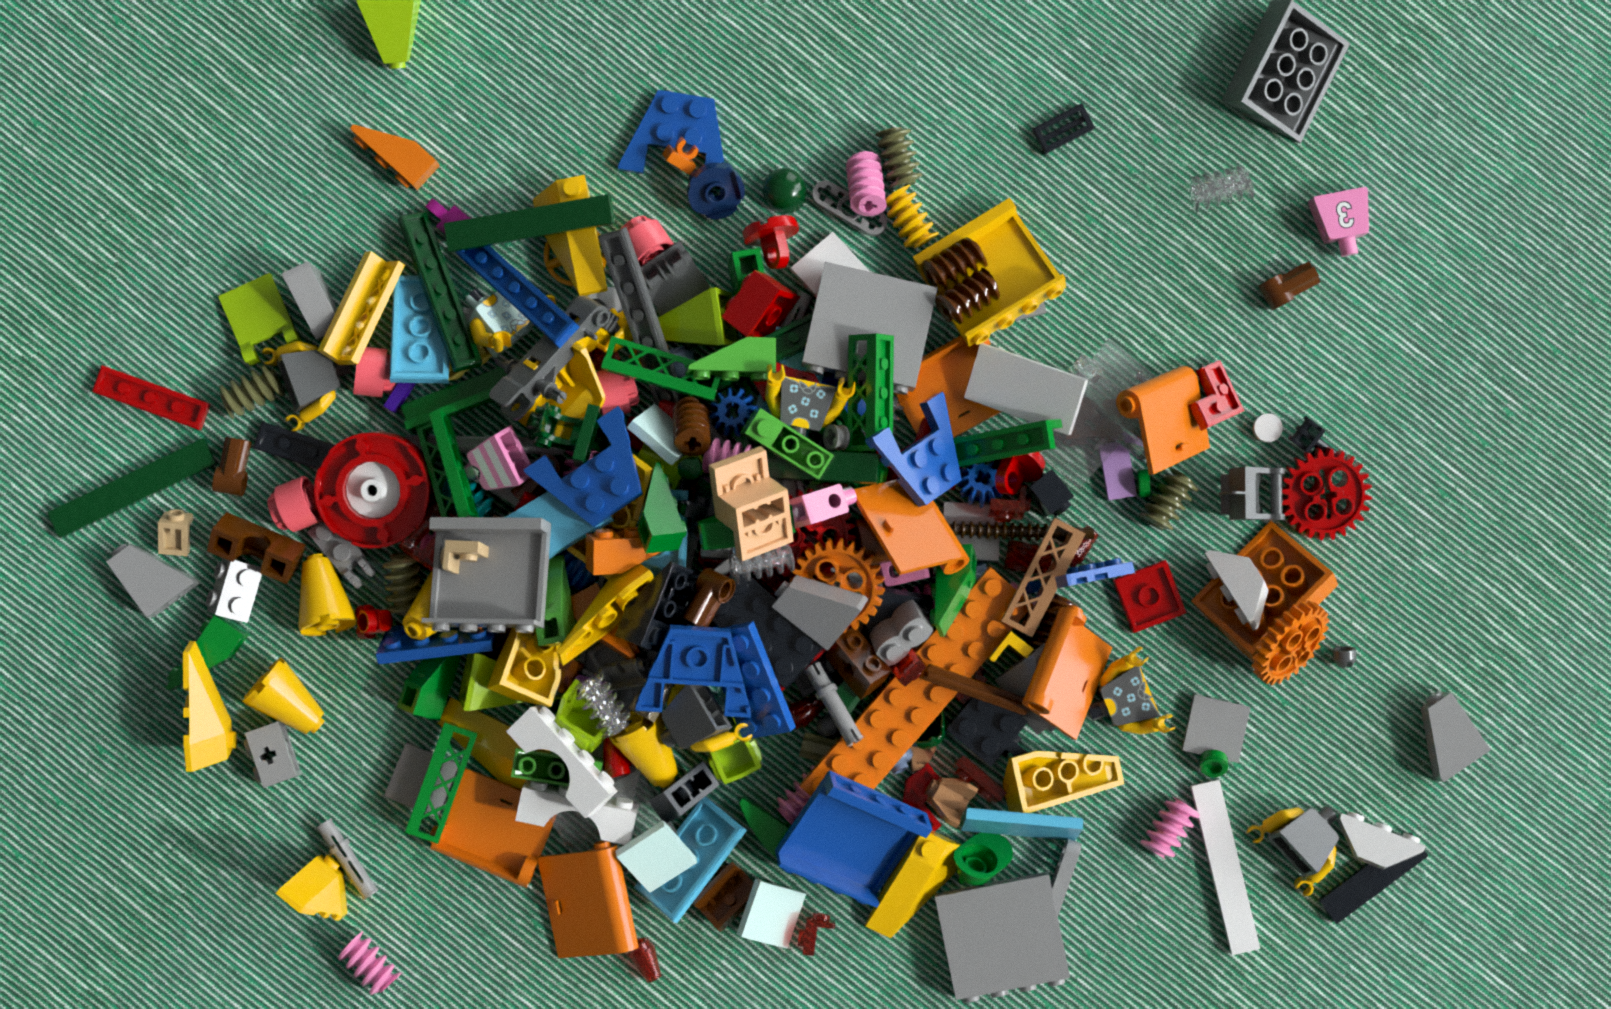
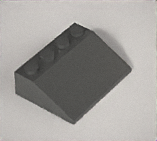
[1222,0,1350,143]

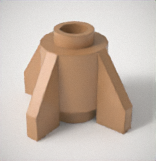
[925,777,978,828]

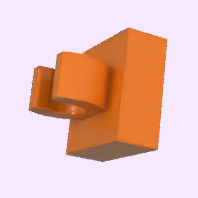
[662,137,698,175]

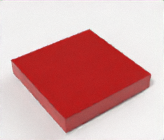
[1112,560,1187,633]

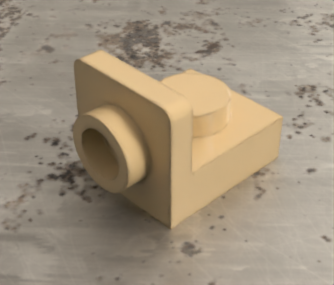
[158,509,193,556]
[440,540,489,574]

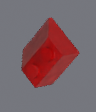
[721,270,801,337]

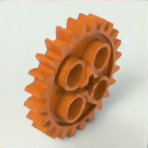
[789,538,885,633]
[1251,600,1330,685]

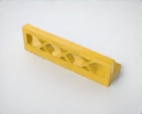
[317,251,405,365]

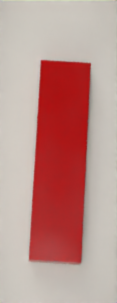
[92,365,211,431]

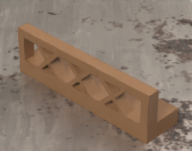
[1000,518,1085,637]

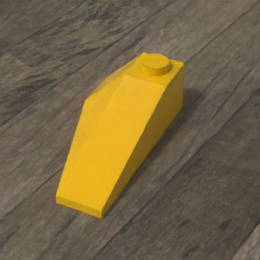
[533,175,608,296]
[1003,750,1124,813]

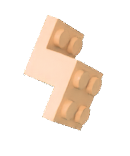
[709,446,794,561]

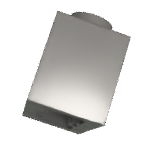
[244,721,302,788]

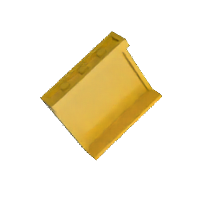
[913,198,1066,347]

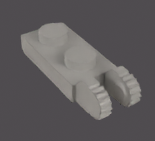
[307,521,376,589]

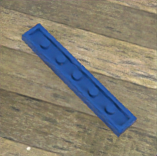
[456,246,580,348]

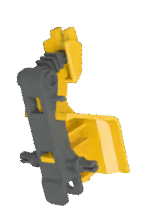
[489,295,633,440]

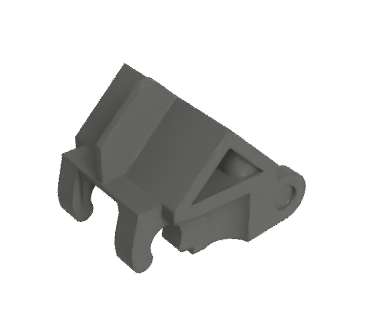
[1219,467,1285,521]

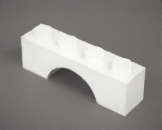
[506,705,617,818]
[515,780,639,845]

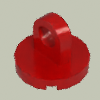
[742,215,799,269]
[990,452,1046,495]

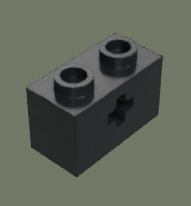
[1024,469,1074,517]
[648,762,720,824]

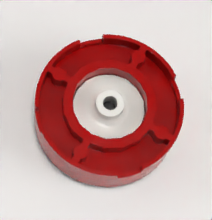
[314,431,435,548]

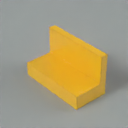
[987,631,1034,662]

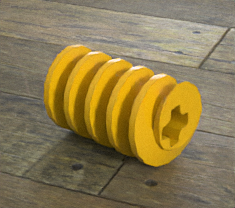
[885,185,939,248]

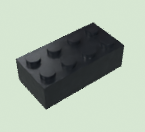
[712,565,825,689]

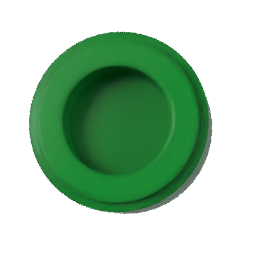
[1137,469,1150,498]
[1199,750,1228,777]

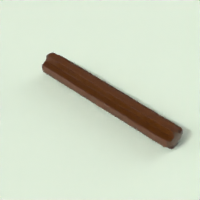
[923,664,1030,715]

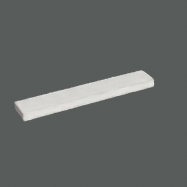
[1190,779,1260,955]

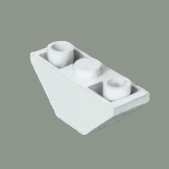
[1205,550,1268,631]
[1337,811,1426,870]

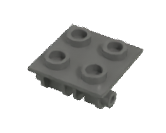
[640,240,710,316]

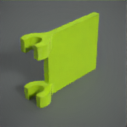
[218,273,302,367]

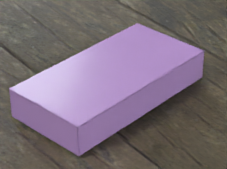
[1098,440,1137,501]

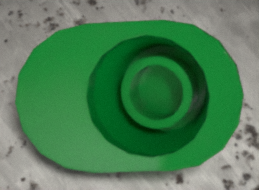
[953,832,1013,886]

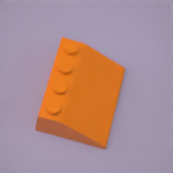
[1191,521,1338,662]

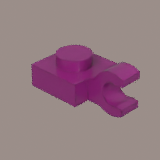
[425,198,471,234]

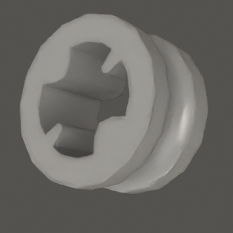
[823,424,850,451]

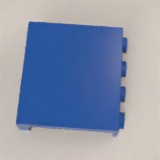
[775,770,932,908]

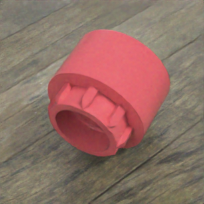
[621,216,674,267]
[353,347,396,398]
[596,370,639,416]
[267,476,323,532]

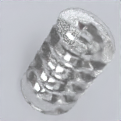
[1190,165,1254,212]
[729,544,795,584]
[575,672,632,739]

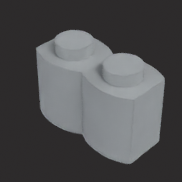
[869,600,933,666]

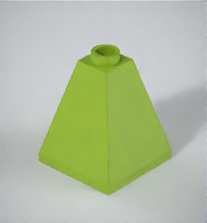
[357,0,421,69]
[658,287,739,348]
[458,651,524,711]

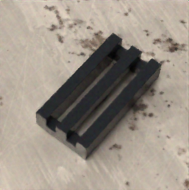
[1031,103,1095,156]

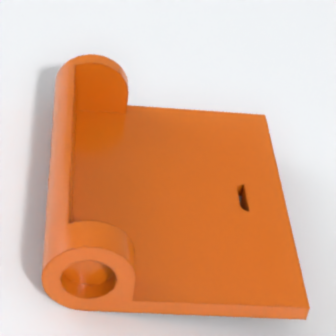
[893,335,1002,438]
[1116,366,1210,475]
[854,479,970,575]
[1022,605,1113,740]
[427,768,557,888]
[537,840,639,958]

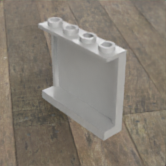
[801,262,938,395]
[422,517,551,633]
[935,871,1070,1003]

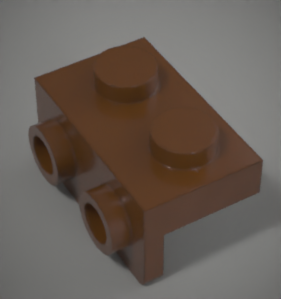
[692,862,754,932]

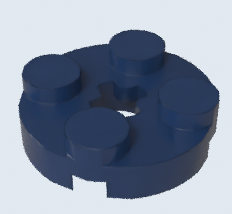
[687,162,745,219]

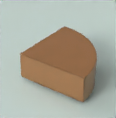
[910,746,936,772]

